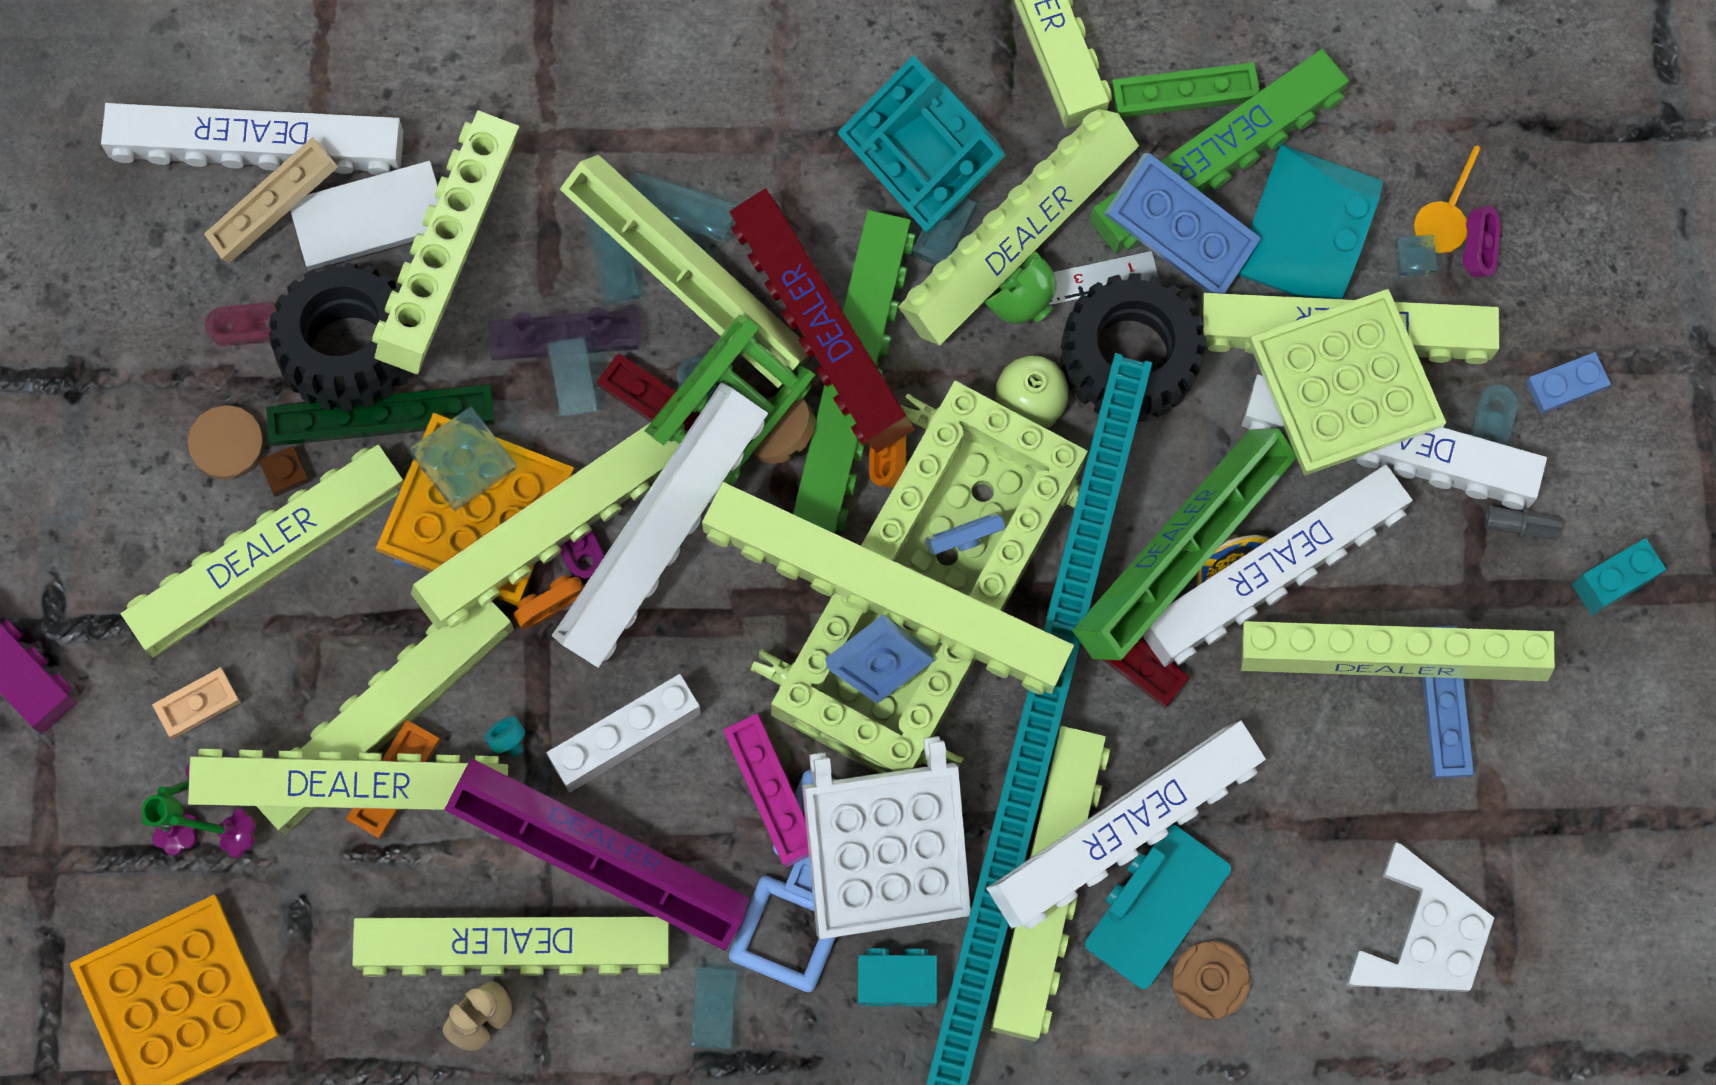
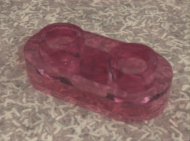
[205,303,277,347]

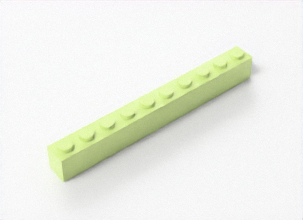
[702,482,1074,695]

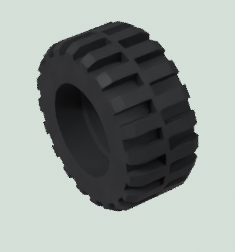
[269,263,413,411]
[1060,273,1206,422]

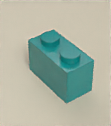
[1572,538,1667,616]
[857,948,937,1007]

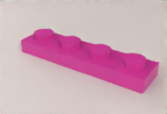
[723,713,809,868]

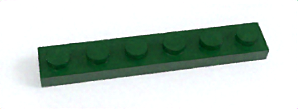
[266,384,495,447]

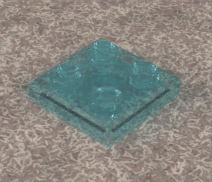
[409,407,516,512]

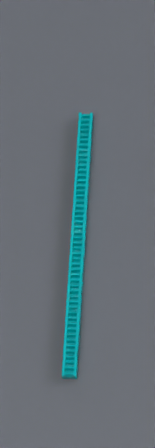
[926,353,1152,1085]

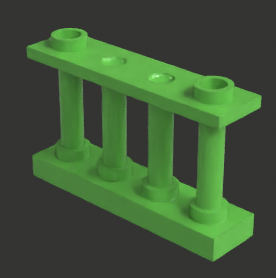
[645,314,815,486]

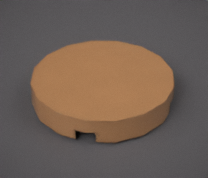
[753,396,816,464]
[187,405,265,480]
[1172,941,1250,1020]

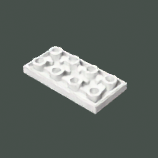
[290,161,439,271]

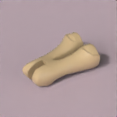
[443,981,513,1051]

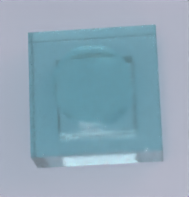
[1394,235,1438,277]

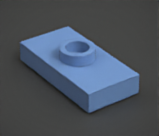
[925,513,1006,554]

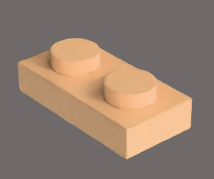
[152,667,241,740]

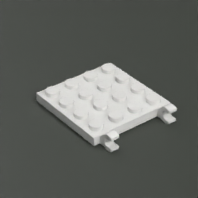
[802,736,971,939]

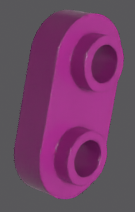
[1462,206,1501,278]
[560,531,604,581]

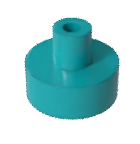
[484,716,525,757]

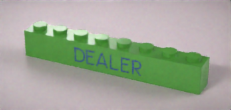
[1089,49,1349,254]
[1072,428,1297,660]

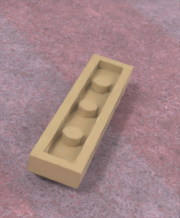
[204,137,338,264]

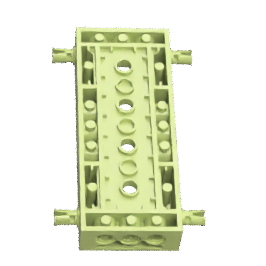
[751,381,1088,774]

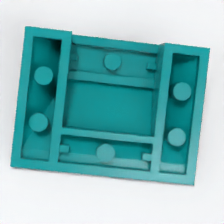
[837,55,1006,234]
[1237,145,1383,299]

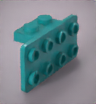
[1085,825,1231,990]

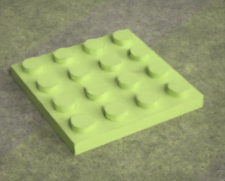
[1248,289,1446,476]

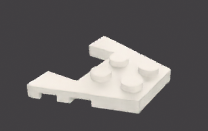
[1346,843,1494,992]

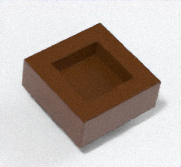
[258,446,310,497]

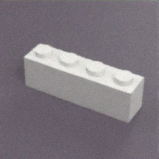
[546,674,701,793]

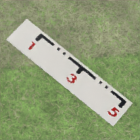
[1049,251,1159,305]

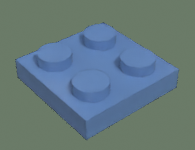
[825,615,935,704]

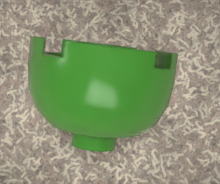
[984,252,1057,324]

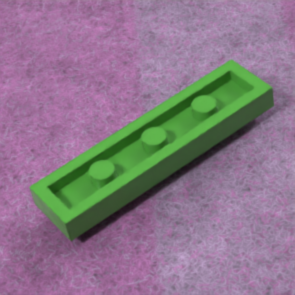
[1111,62,1260,118]

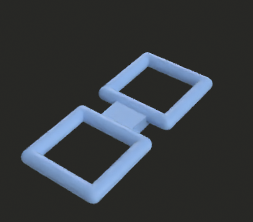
[729,770,836,992]

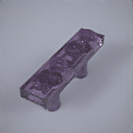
[488,307,639,361]

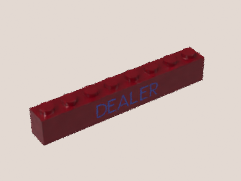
[729,188,915,453]

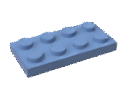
[1104,153,1261,294]

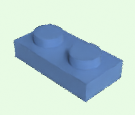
[1526,352,1611,414]

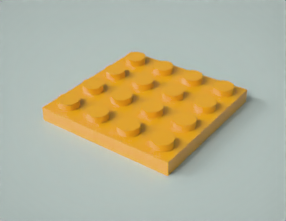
[376,413,574,605]
[69,894,280,1085]

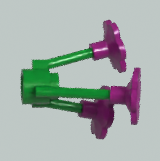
[142,763,256,858]

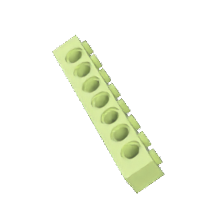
[372,110,519,375]

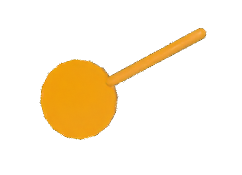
[1413,146,1480,254]

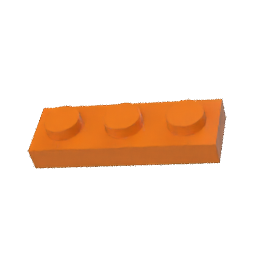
[346,720,441,840]

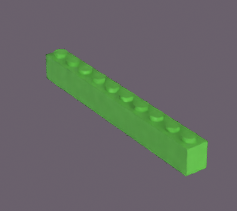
[793,210,916,534]

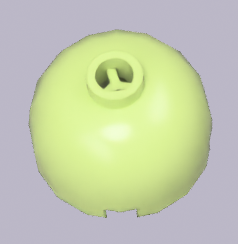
[995,355,1069,428]

